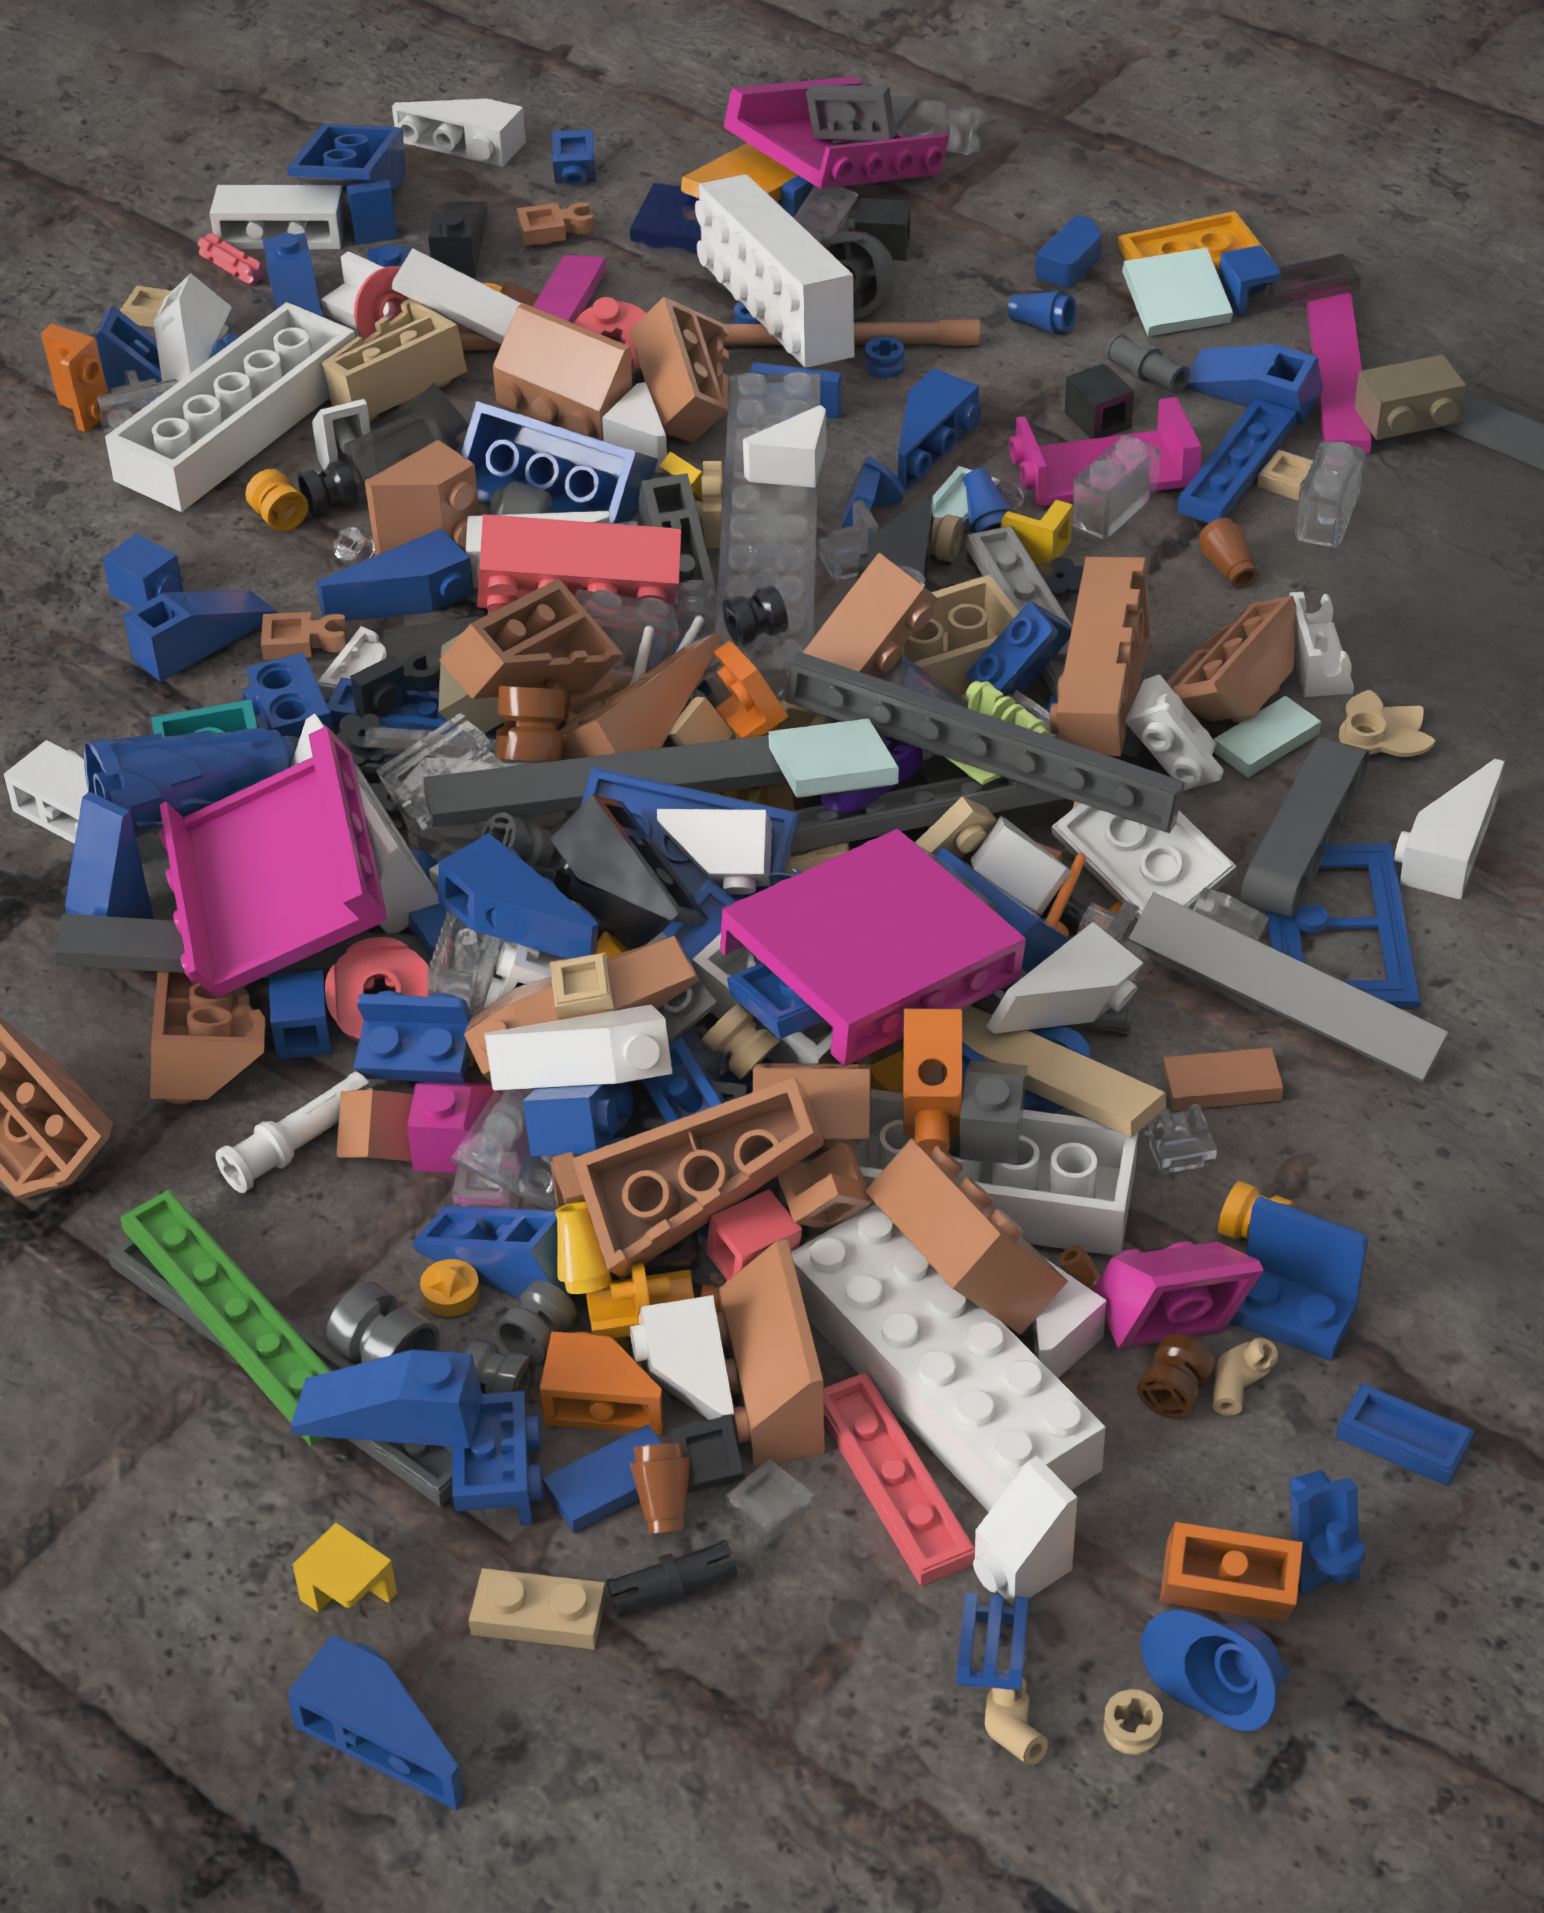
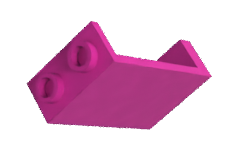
[1009,397,1202,507]

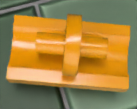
[586,1262,694,1348]

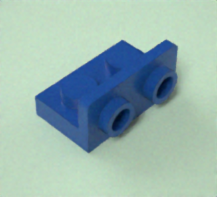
[965,600,1072,701]
[354,991,473,1083]
[452,1391,543,1525]

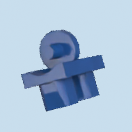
[1290,1471,1365,1594]

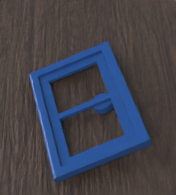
[1258,844,1421,1009]

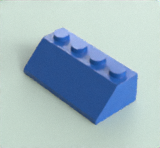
[460,401,658,525]

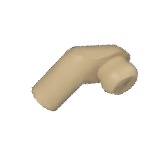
[1212,1337,1278,1416]
[985,1671,1048,1766]

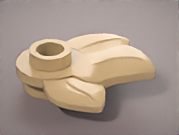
[1339,690,1435,757]

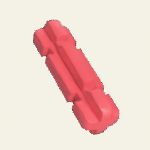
[198,233,265,285]

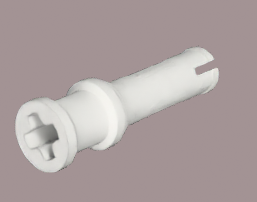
[216,1072,372,1193]

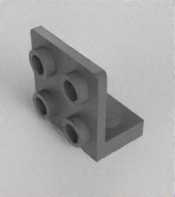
[806,85,918,143]

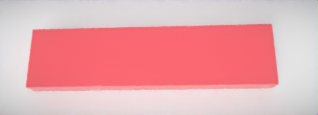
[823,1371,975,1587]

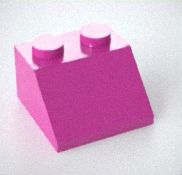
[1094,1241,1264,1349]

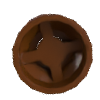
[1137,1334,1215,1419]

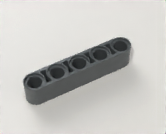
[1241,737,1369,918]

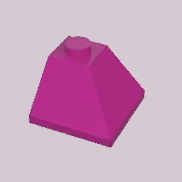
[407,1081,529,1176]

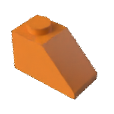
[540,1331,664,1435]

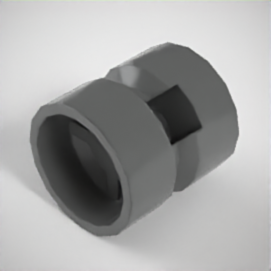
[326,1282,440,1364]

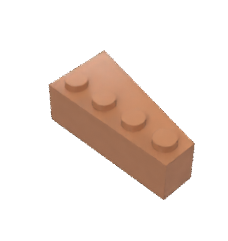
[1049,557,1151,756]
[572,1077,824,1279]

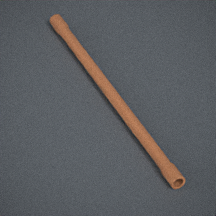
[458,319,980,351]

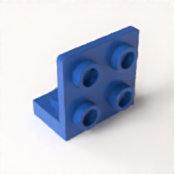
[1229,1197,1369,1361]

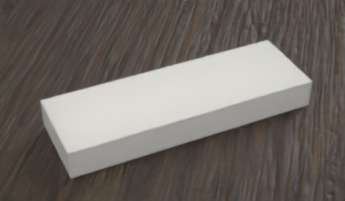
[391,248,522,345]

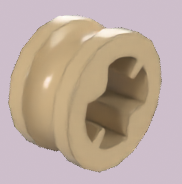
[1103,1689,1163,1755]

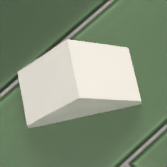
[602,382,667,473]
[743,405,826,488]
[971,816,1072,915]
[1031,1258,1106,1378]

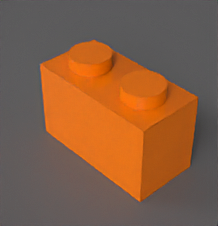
[1160,1522,1303,1622]

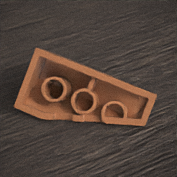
[464,936,700,1103]
[150,971,265,1104]

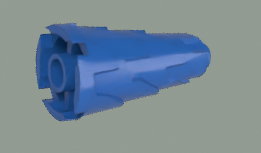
[84,728,295,838]

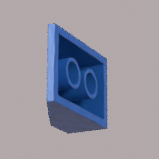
[287,123,406,192]

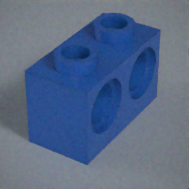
[242,652,333,739]

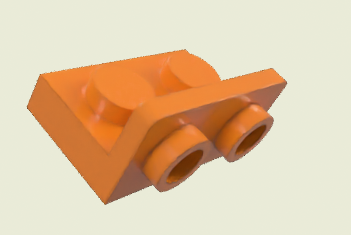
[41,323,112,433]
[714,640,789,738]

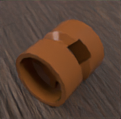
[495,686,566,762]

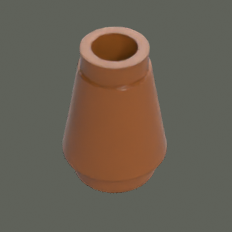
[1199,518,1258,588]
[629,1442,691,1533]

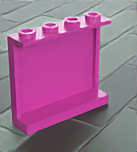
[723,77,950,189]
[159,726,388,998]
[720,829,1026,1067]

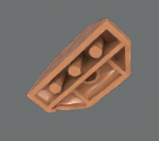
[1166,595,1296,723]
[0,1017,113,1200]

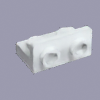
[1125,674,1224,791]

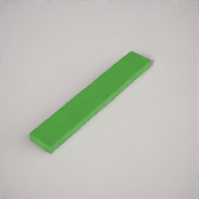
[120,1189,331,1447]

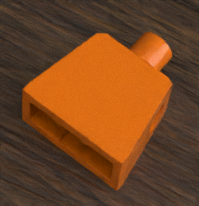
[903,1009,962,1152]

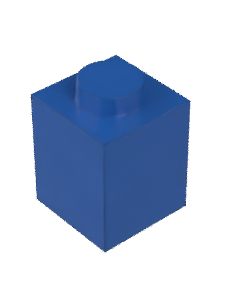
[103,534,184,608]
[269,970,332,1060]

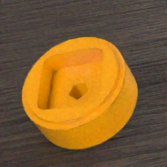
[420,1259,480,1317]

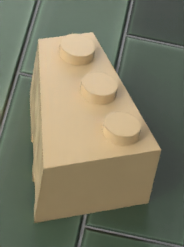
[322,298,467,422]

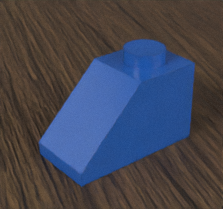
[262,233,321,311]

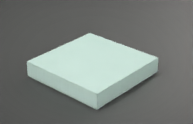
[1122,247,1233,337]
[769,718,899,798]

